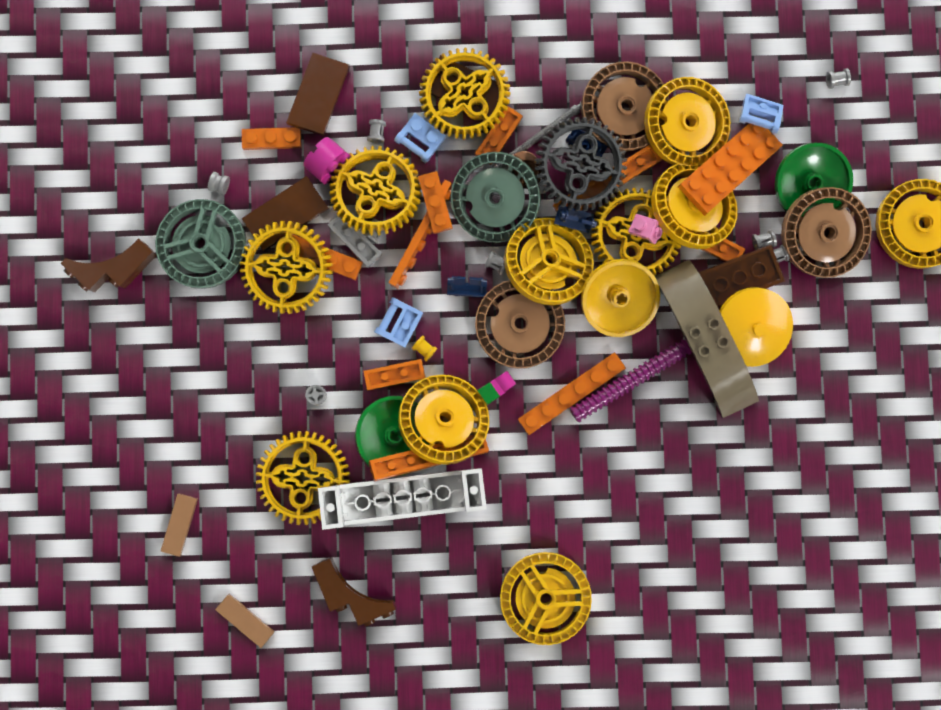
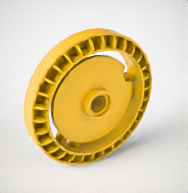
[644,77,731,167]
[651,162,738,249]
[875,179,941,269]
[504,218,594,305]
[398,375,490,465]
[500,552,592,645]

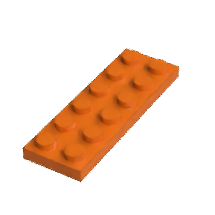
[678,123,783,216]

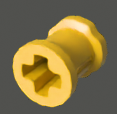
[411,335,438,361]

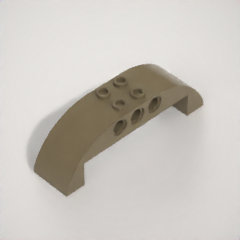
[655,260,759,418]

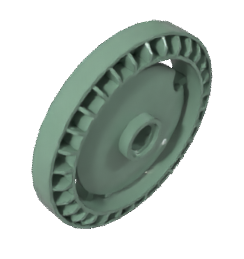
[451,152,541,243]
[155,199,247,289]

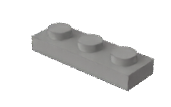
[328,216,382,268]

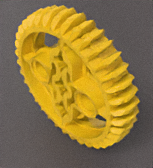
[419,48,511,140]
[329,145,422,236]
[590,188,681,276]
[240,221,333,314]
[256,431,350,525]

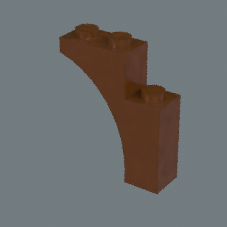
[60,238,157,292]
[312,557,397,627]

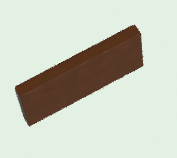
[286,53,350,137]
[431,55,510,124]
[241,176,329,251]
[698,244,785,307]

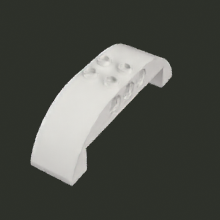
[318,468,487,530]

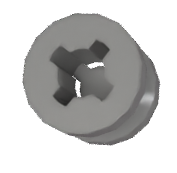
[208,172,230,195]
[305,385,327,405]

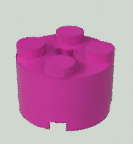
[303,137,350,185]

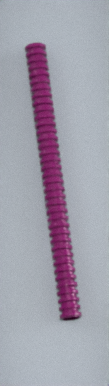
[570,288,769,423]

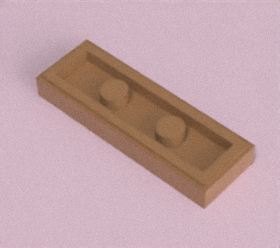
[161,493,198,557]
[215,593,275,648]

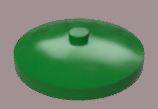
[775,143,853,217]
[355,396,429,476]

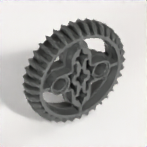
[535,117,627,211]

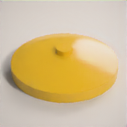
[581,259,660,337]
[719,287,793,367]

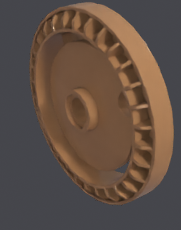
[581,62,669,152]
[781,187,872,278]
[475,279,565,369]

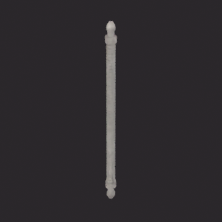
[463,101,581,196]

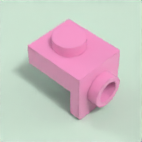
[628,214,663,244]

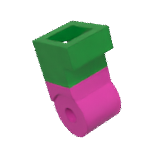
[477,371,516,405]

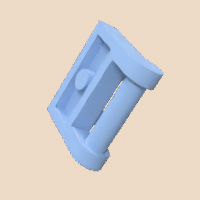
[739,93,784,134]
[394,113,446,164]
[374,297,423,348]

